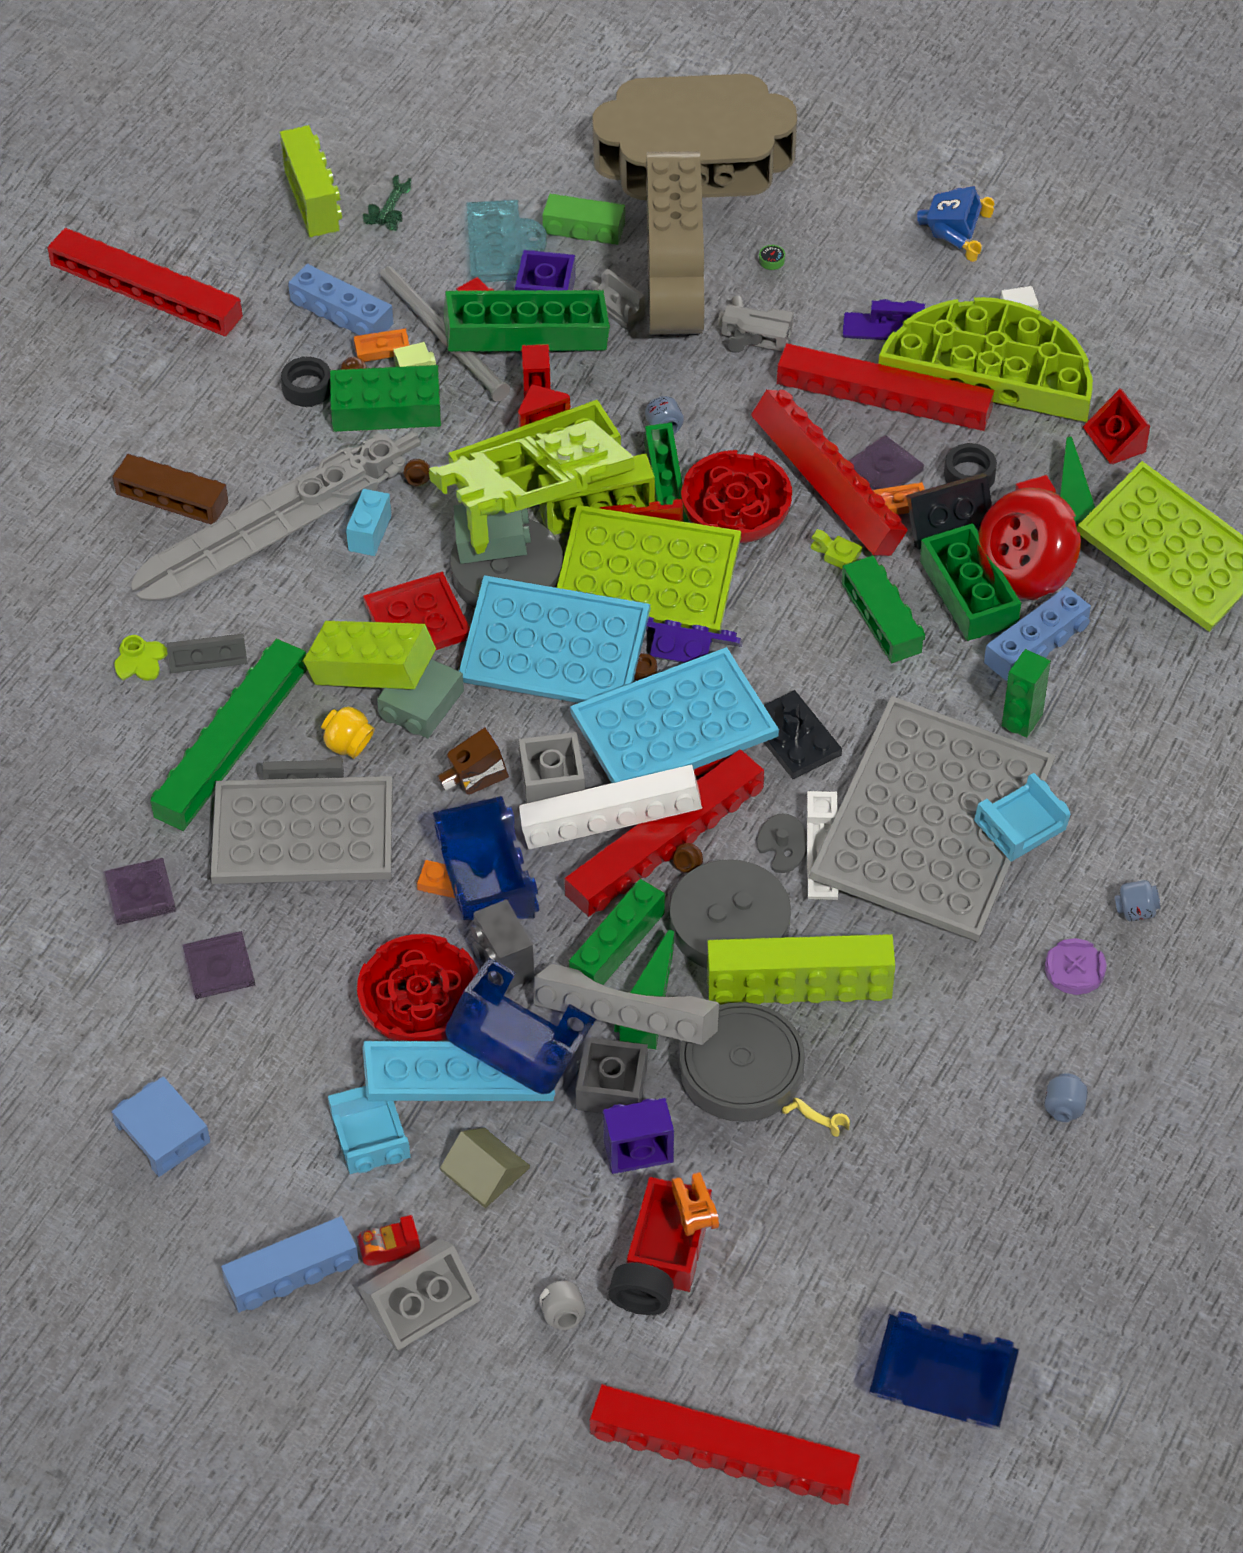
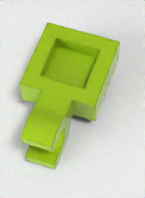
[810,529,862,569]

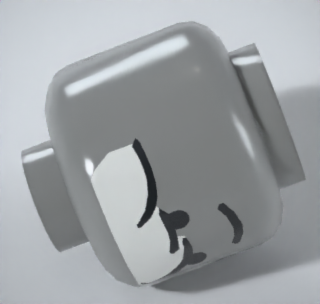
[540,1281,586,1330]

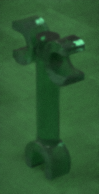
[363,175,412,231]

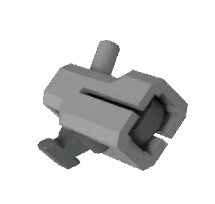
[718,296,794,352]

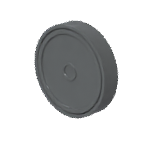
[451,519,563,608]
[670,859,791,969]
[679,1002,805,1122]

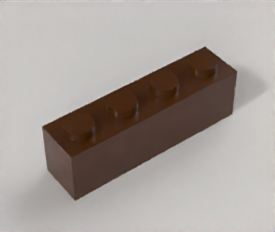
[112,454,229,525]

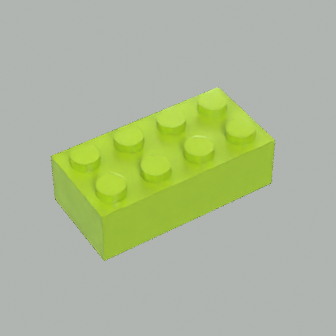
[280,125,342,237]
[538,453,655,535]
[303,620,436,689]

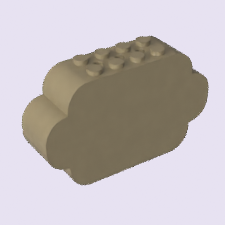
[592,74,797,200]
[646,151,704,334]

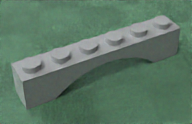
[534,964,719,1045]

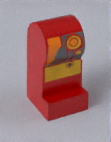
[356,1214,421,1266]

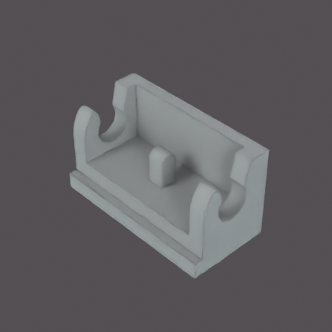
[591,269,645,329]

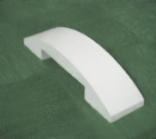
[807,791,838,900]

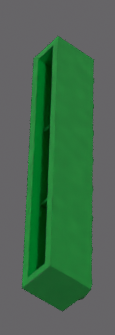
[150,638,307,831]

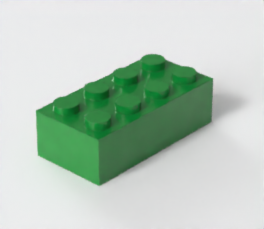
[330,365,441,432]
[920,523,1022,642]

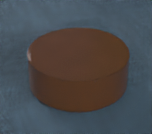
[634,653,657,681]

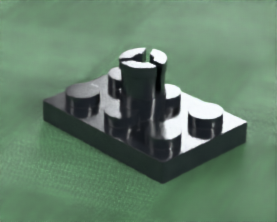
[907,473,992,550]
[763,690,842,779]

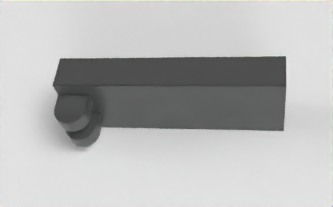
[167,633,247,673]
[262,756,344,780]

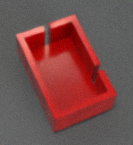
[627,1177,712,1292]

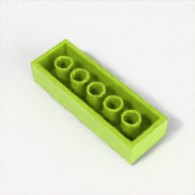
[448,399,621,492]
[707,934,896,1005]

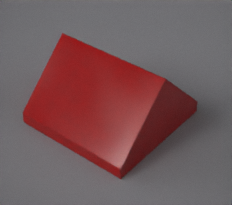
[518,384,570,427]
[1083,389,1150,465]

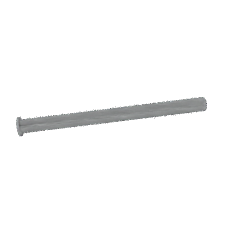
[380,266,510,402]

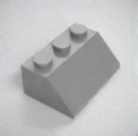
[358,1238,481,1351]

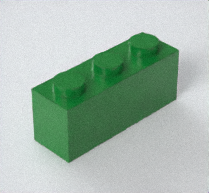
[1001,649,1051,738]

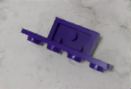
[843,299,925,340]
[646,617,743,663]

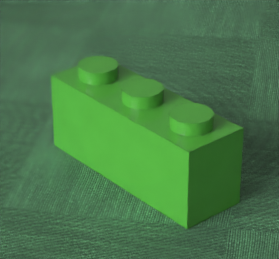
[543,193,625,245]

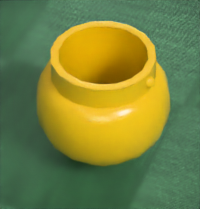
[321,706,375,759]

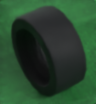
[281,356,331,407]
[944,443,997,488]
[608,1263,674,1315]

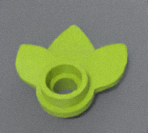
[115,635,168,681]

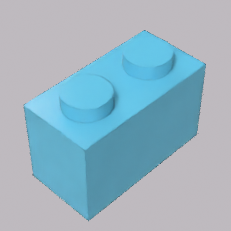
[346,489,392,556]

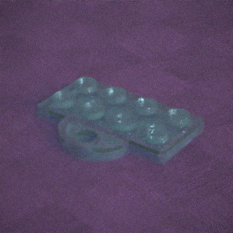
[467,200,547,282]

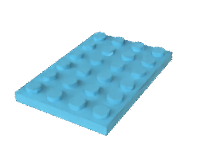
[459,575,651,703]
[570,647,779,783]

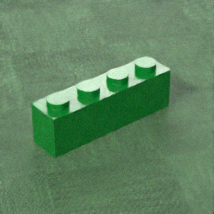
[841,555,925,664]
[569,879,665,985]

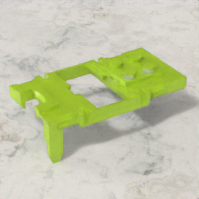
[429,420,635,554]

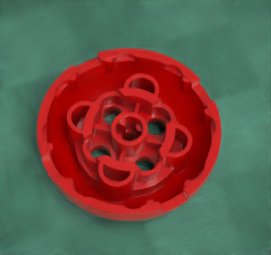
[681,450,792,544]
[977,488,1081,601]
[357,934,481,1042]

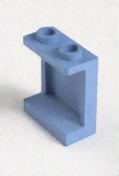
[112,1076,210,1177]

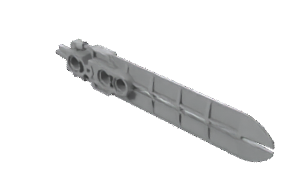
[131,432,421,601]

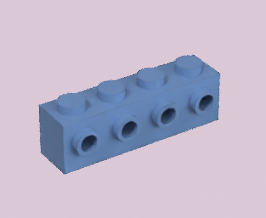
[288,264,394,336]
[984,586,1091,681]
[221,1216,359,1312]

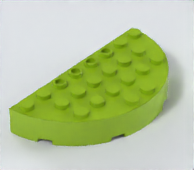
[878,297,1093,422]

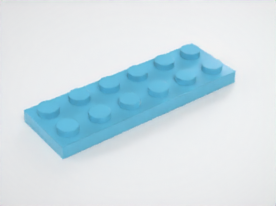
[362,1041,555,1101]

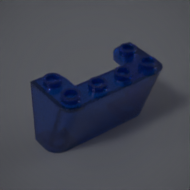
[433,796,539,920]
[445,957,597,1094]
[869,1311,1019,1430]

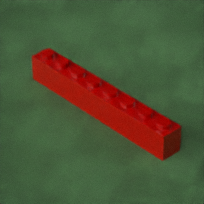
[47,228,243,337]
[777,343,995,431]
[751,389,908,556]
[564,749,764,917]
[590,1384,860,1505]

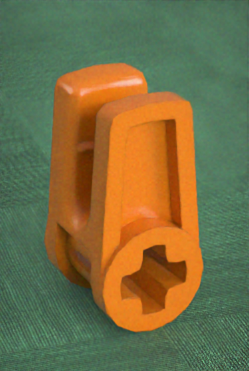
[672,1172,719,1236]

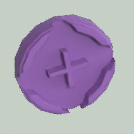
[1045,938,1107,995]

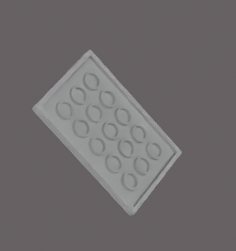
[211,776,393,884]

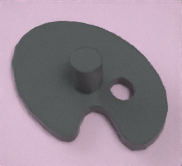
[757,813,807,873]

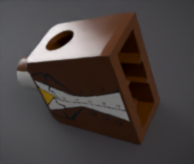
[437,727,509,795]

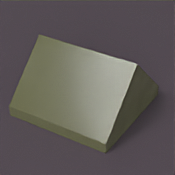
[440,1128,530,1208]

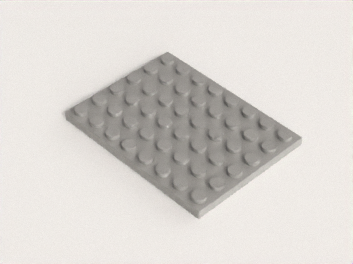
[809,696,1055,942]

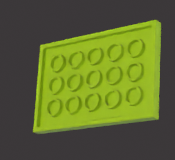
[1077,461,1243,632]
[557,505,741,634]

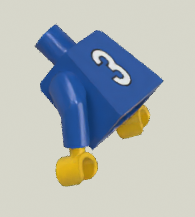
[917,186,995,262]

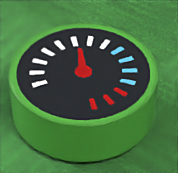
[759,245,785,270]

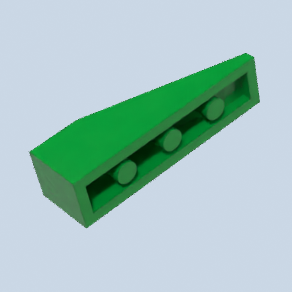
[643,423,689,523]
[1060,437,1095,538]
[614,930,674,1049]

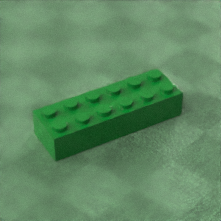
[443,290,610,351]

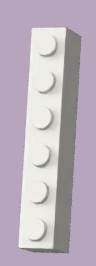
[519,765,702,850]

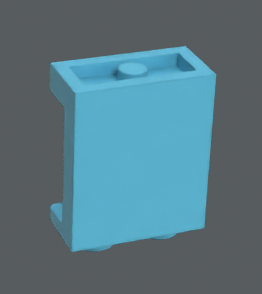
[974,773,1071,862]
[328,1086,411,1174]

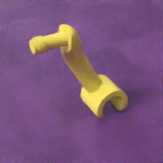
[782,1097,850,1137]

